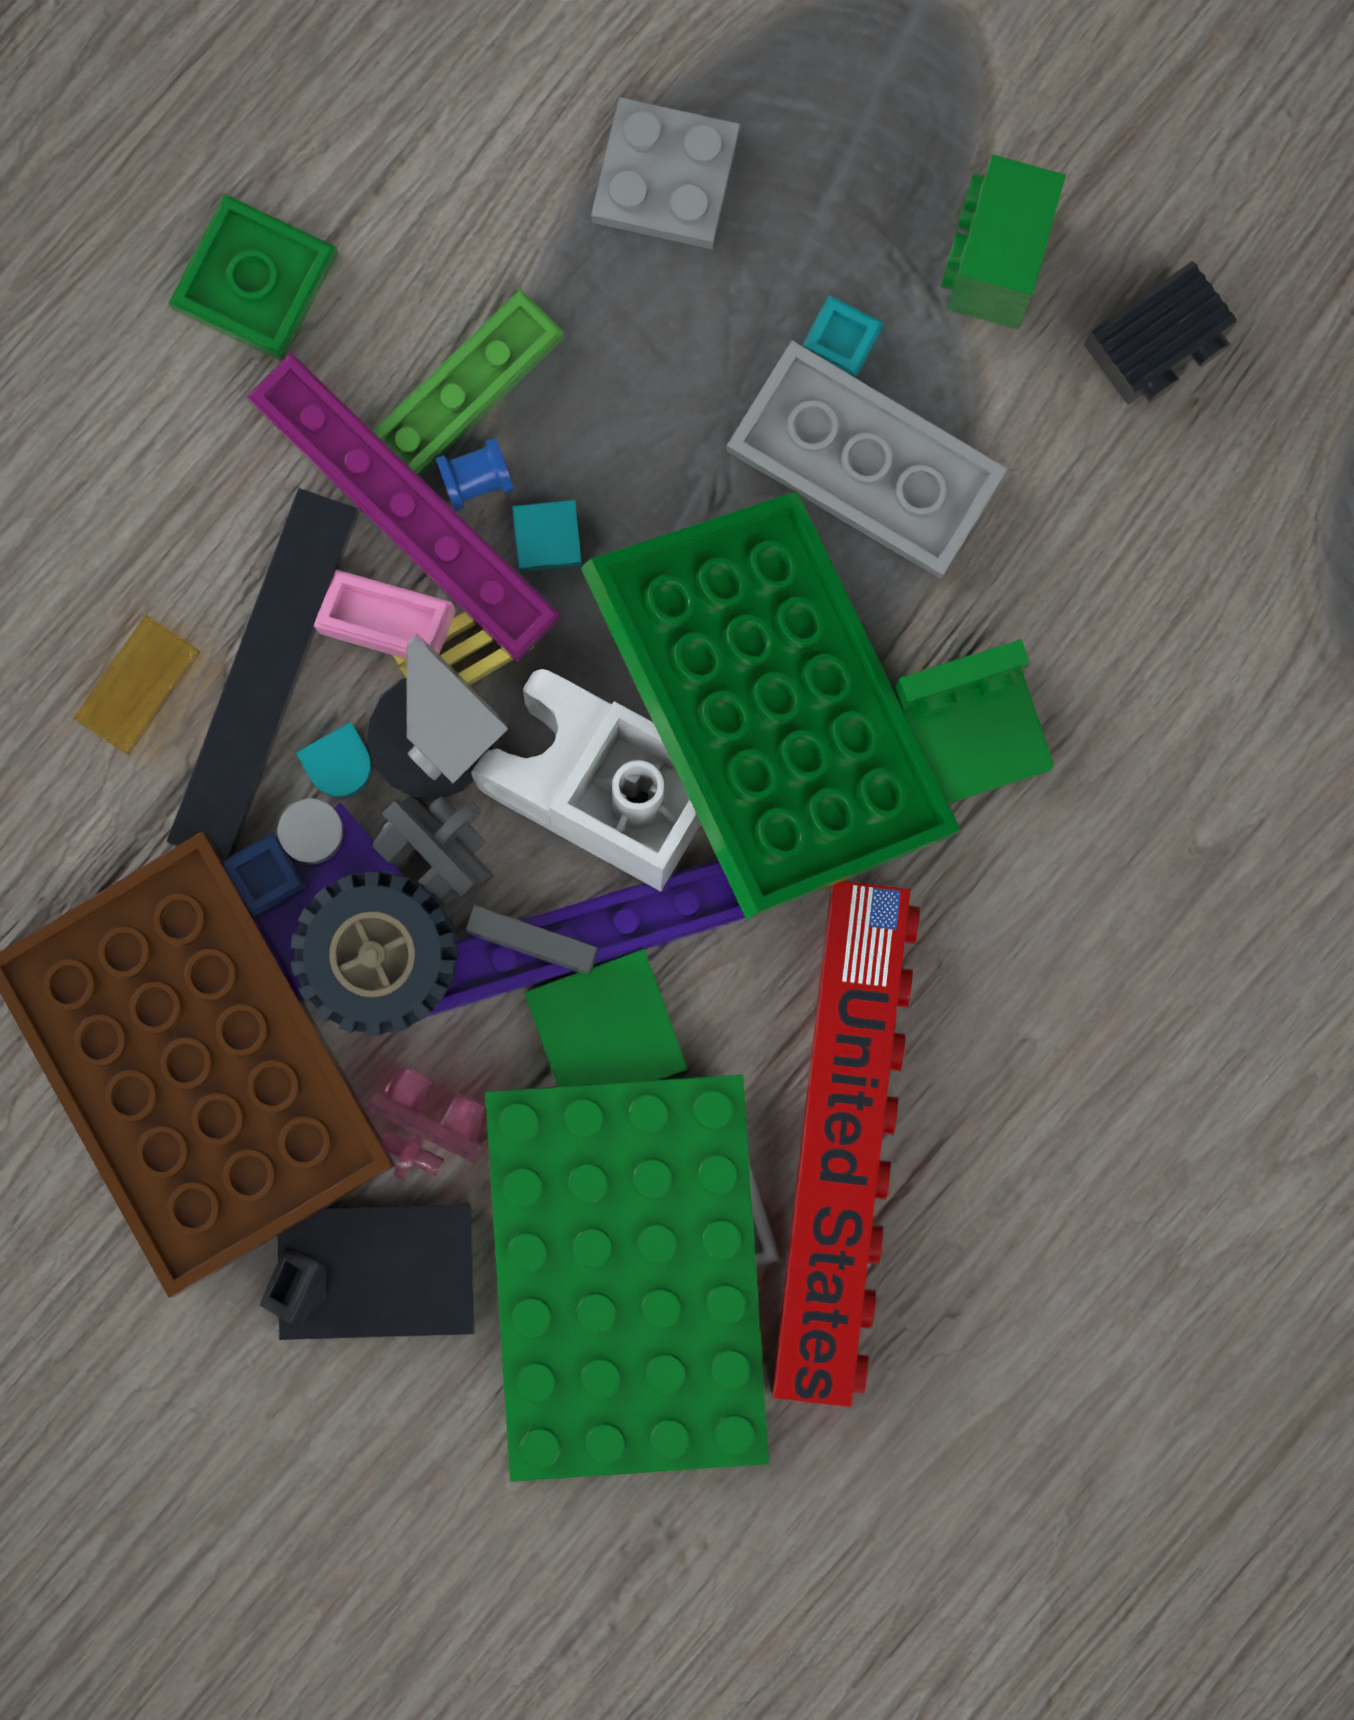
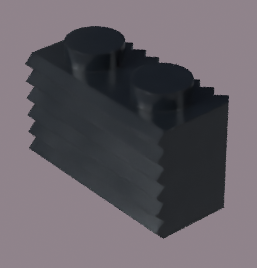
[1084,261,1237,405]

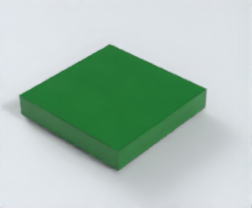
[168,194,338,361]
[524,949,688,1086]

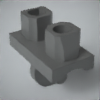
[372,796,493,907]

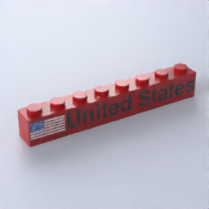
[771,881,920,1408]

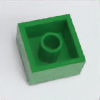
[940,154,1066,330]

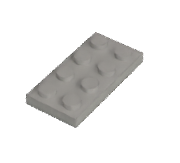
[726,341,1008,580]

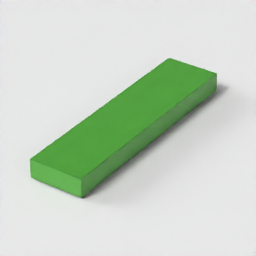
[373,289,565,477]

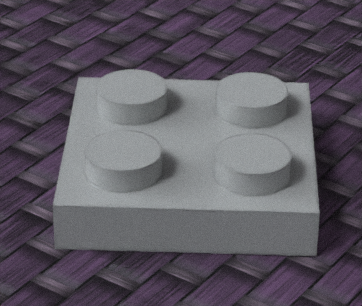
[591,97,740,249]

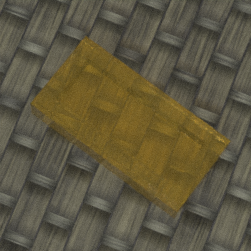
[73,614,200,756]

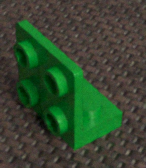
[894,639,1054,804]

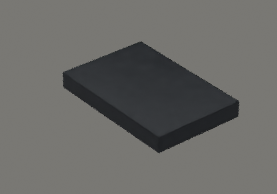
[277,1204,475,1340]

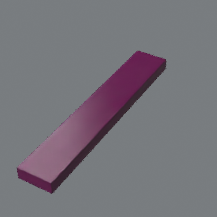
[246,353,561,663]

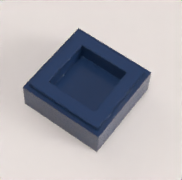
[222,832,307,919]

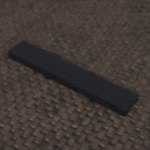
[166,488,359,860]

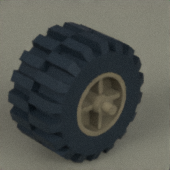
[291,871,459,1036]

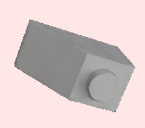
[407,633,508,783]

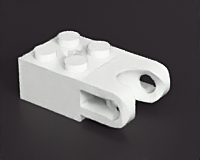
[471,669,701,891]

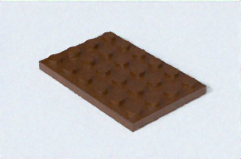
[0,831,396,1298]

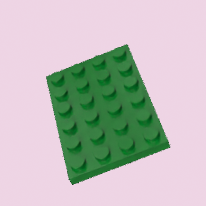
[581,491,961,920]
[485,1074,769,1482]

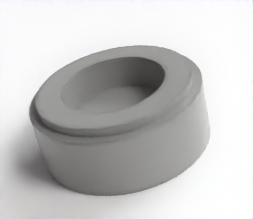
[278,798,344,864]

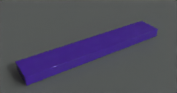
[423,860,746,1019]

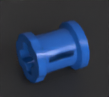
[435,437,514,512]

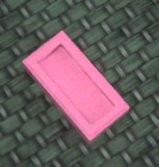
[314,569,456,659]

